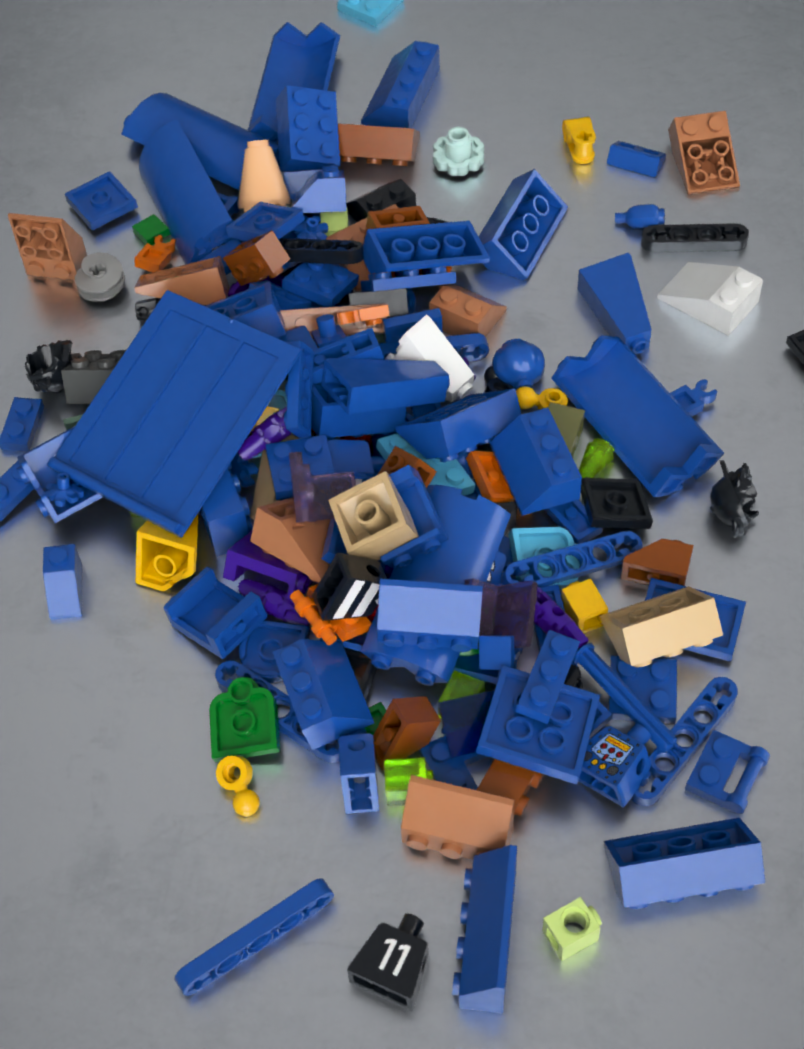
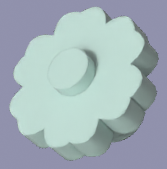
[433,127,484,176]

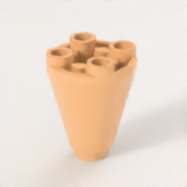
[238,140,291,213]

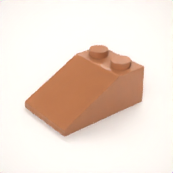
[134,256,230,306]

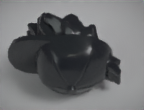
[25,340,82,393]
[710,460,759,538]

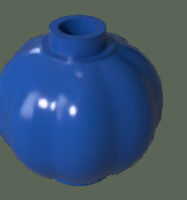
[492,339,545,390]

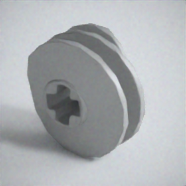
[75,252,125,302]

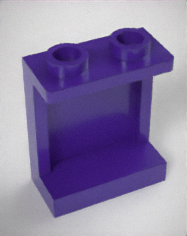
[223,531,314,602]

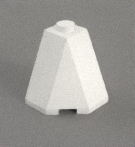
[385,315,475,402]

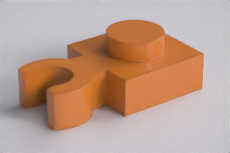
[134,235,175,272]
[336,304,390,326]

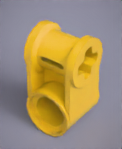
[562,116,596,164]

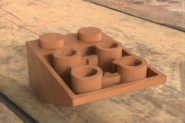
[668,111,740,194]
[8,213,87,280]
[250,496,330,583]

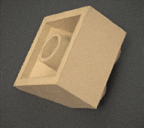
[328,471,419,561]

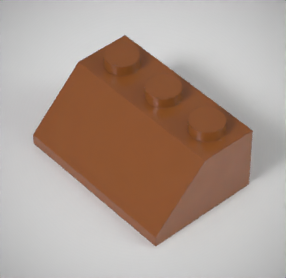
[338,123,420,167]

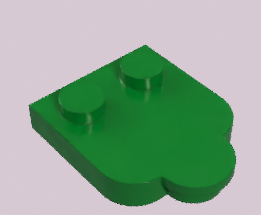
[209,677,281,763]

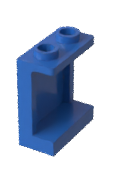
[380,465,449,569]
[163,566,268,659]

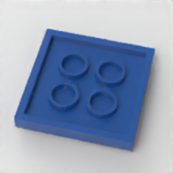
[476,665,600,785]

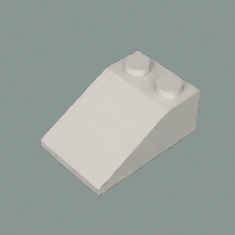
[657,262,763,336]

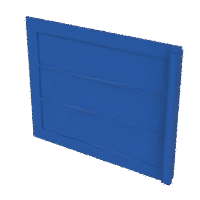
[46,290,303,538]

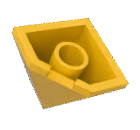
[135,514,198,592]

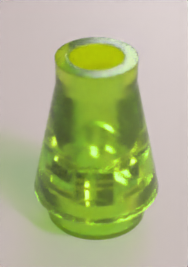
[579,438,615,478]

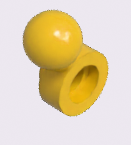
[516,386,568,410]
[216,756,260,817]

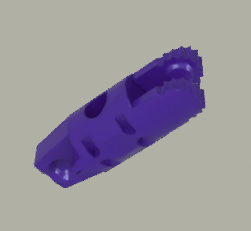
[238,407,291,461]
[237,579,311,626]
[515,587,588,651]

